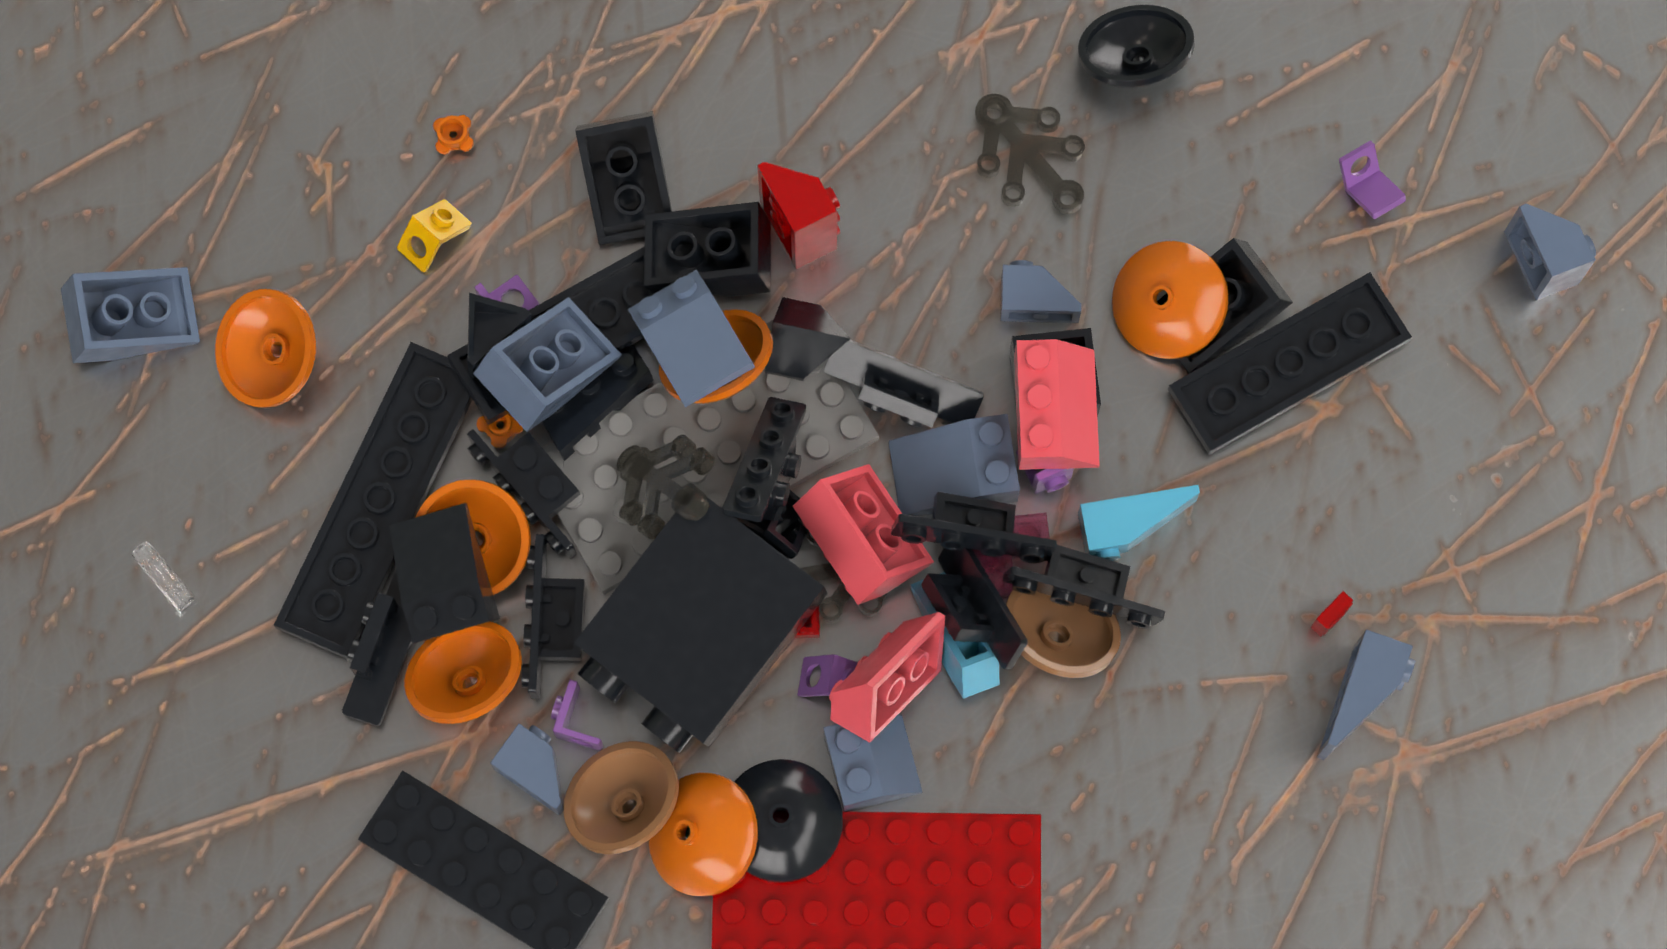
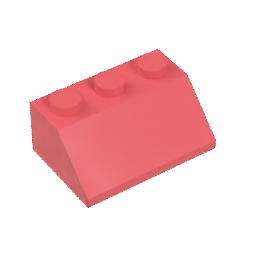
[1014,339,1100,470]
[793,464,934,605]
[829,612,945,743]

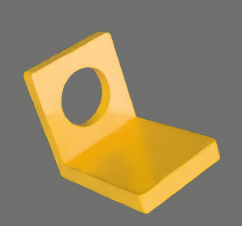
[397,199,472,273]

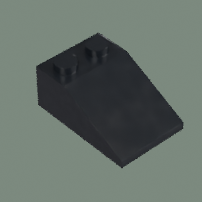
[575,111,672,245]
[644,202,771,296]
[1157,238,1293,373]
[389,503,500,643]

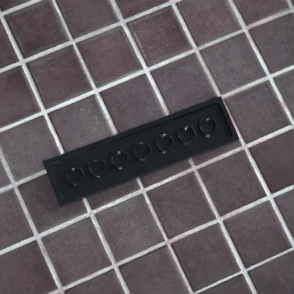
[274,342,473,659]

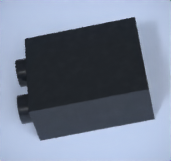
[574,488,828,753]

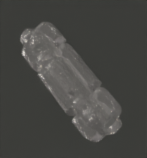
[132,541,195,611]

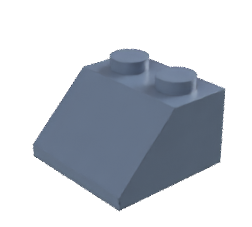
[1504,204,1596,301]
[823,714,923,812]

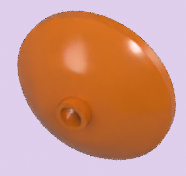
[1112,241,1228,359]
[215,289,316,408]
[659,309,773,404]
[415,479,531,596]
[404,622,522,724]
[648,773,758,896]

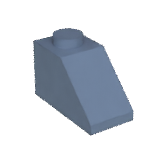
[1000,260,1081,323]
[490,724,564,815]

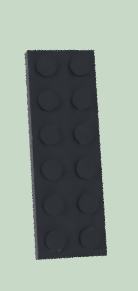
[448,246,660,425]
[1168,272,1412,455]
[358,770,609,949]

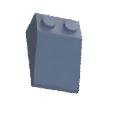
[61,267,200,363]
[628,270,755,408]
[473,297,622,432]
[888,414,1020,516]
[1317,629,1416,760]

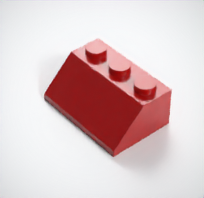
[757,162,840,270]

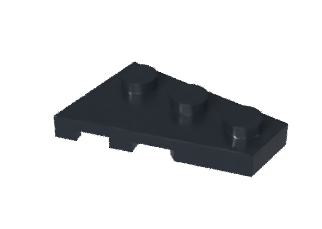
[541,346,654,461]

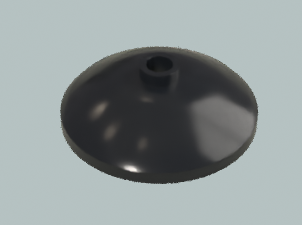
[1078,5,1195,88]
[734,759,843,883]

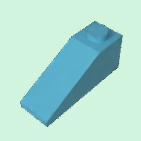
[1078,485,1200,561]
[911,572,1000,699]

